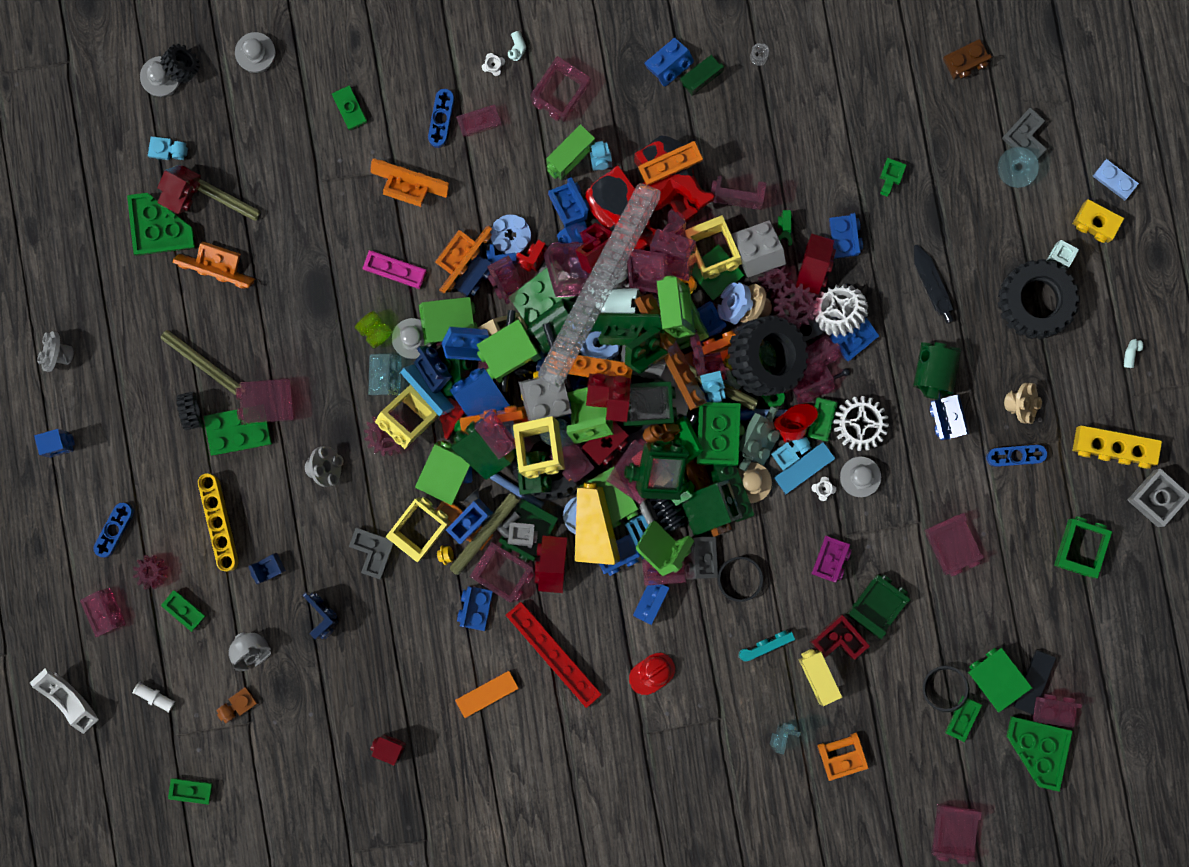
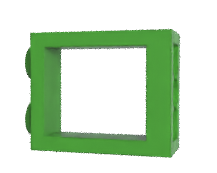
[546,124,595,181]
[657,276,695,338]

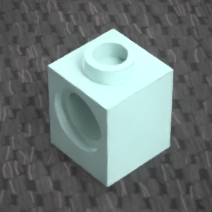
[1046,240,1079,269]

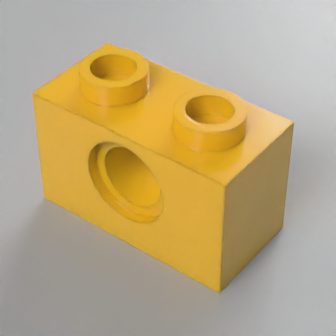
[1072,199,1124,243]

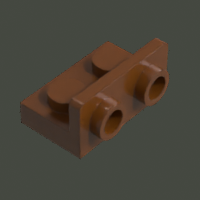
[943,39,993,79]

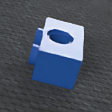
[34,429,75,458]
[446,499,493,544]

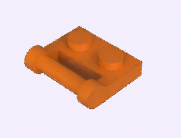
[817,733,868,781]

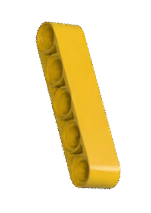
[198,474,238,571]

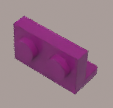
[811,536,852,583]

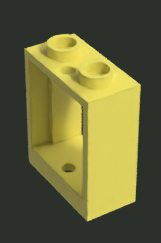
[685,215,742,279]
[375,384,438,449]
[513,416,565,479]
[386,497,451,563]
[798,649,842,706]

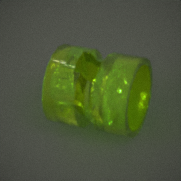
[354,310,393,349]

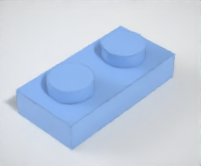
[1093,159,1139,201]

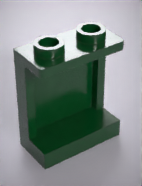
[451,418,517,480]
[682,479,743,536]
[498,499,558,563]
[847,574,911,639]

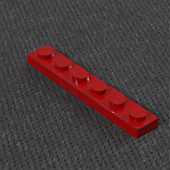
[506,602,602,708]

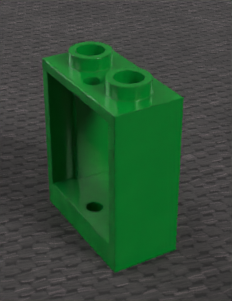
[1054,516,1112,578]

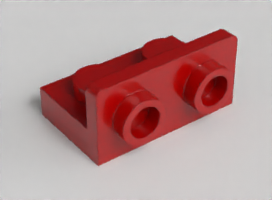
[516,240,548,272]

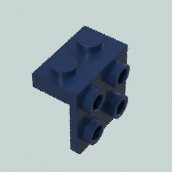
[303,592,338,639]

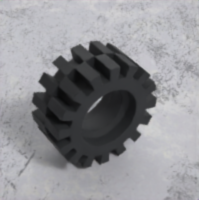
[160,44,200,83]
[176,391,203,431]

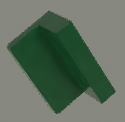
[680,54,725,96]

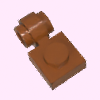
[643,424,681,443]
[216,687,258,724]

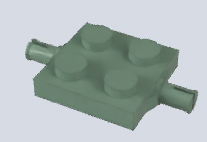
[739,407,780,471]

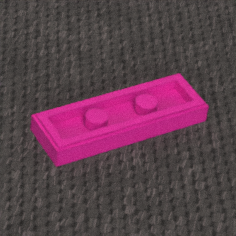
[363,250,427,290]

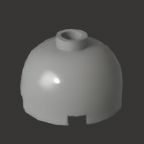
[229,632,271,671]

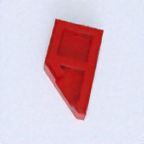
[440,398,465,440]

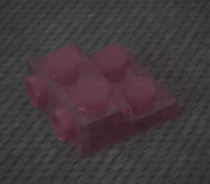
[626,248,672,295]

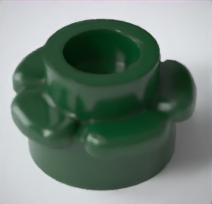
[624,462,640,483]

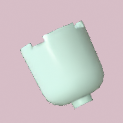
[593,288,641,314]

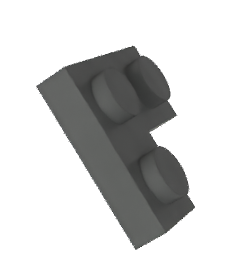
[1002,108,1046,165]
[349,528,394,580]

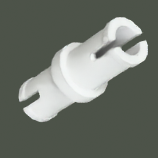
[132,682,175,713]

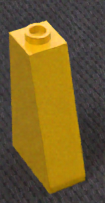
[575,482,620,565]

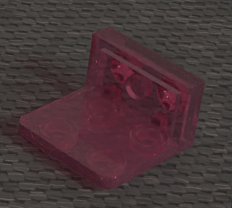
[690,329,727,380]

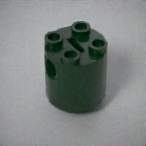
[527,298,587,354]
[913,342,962,400]

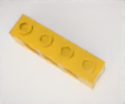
[1072,426,1162,469]

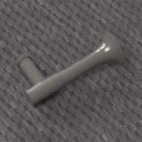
[464,488,521,539]

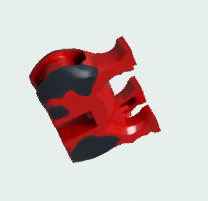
[585,135,715,257]

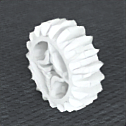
[813,284,868,337]
[833,396,889,451]

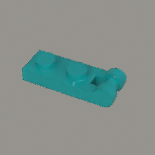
[739,630,795,661]

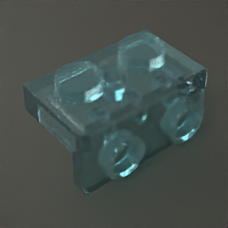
[368,354,402,396]
[770,723,801,754]

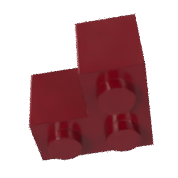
[157,165,201,214]
[575,223,625,276]
[795,233,836,295]
[586,373,631,422]
[535,536,567,593]
[809,615,870,660]

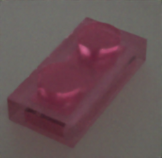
[457,104,501,137]

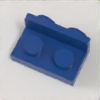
[829,213,863,259]
[828,317,879,361]
[442,327,489,361]
[633,580,669,625]
[457,586,493,631]

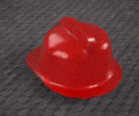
[774,404,818,443]
[629,653,675,695]

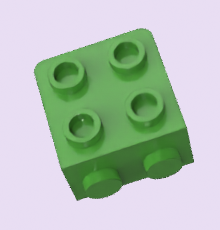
[636,521,694,576]

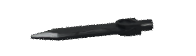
[914,245,954,324]

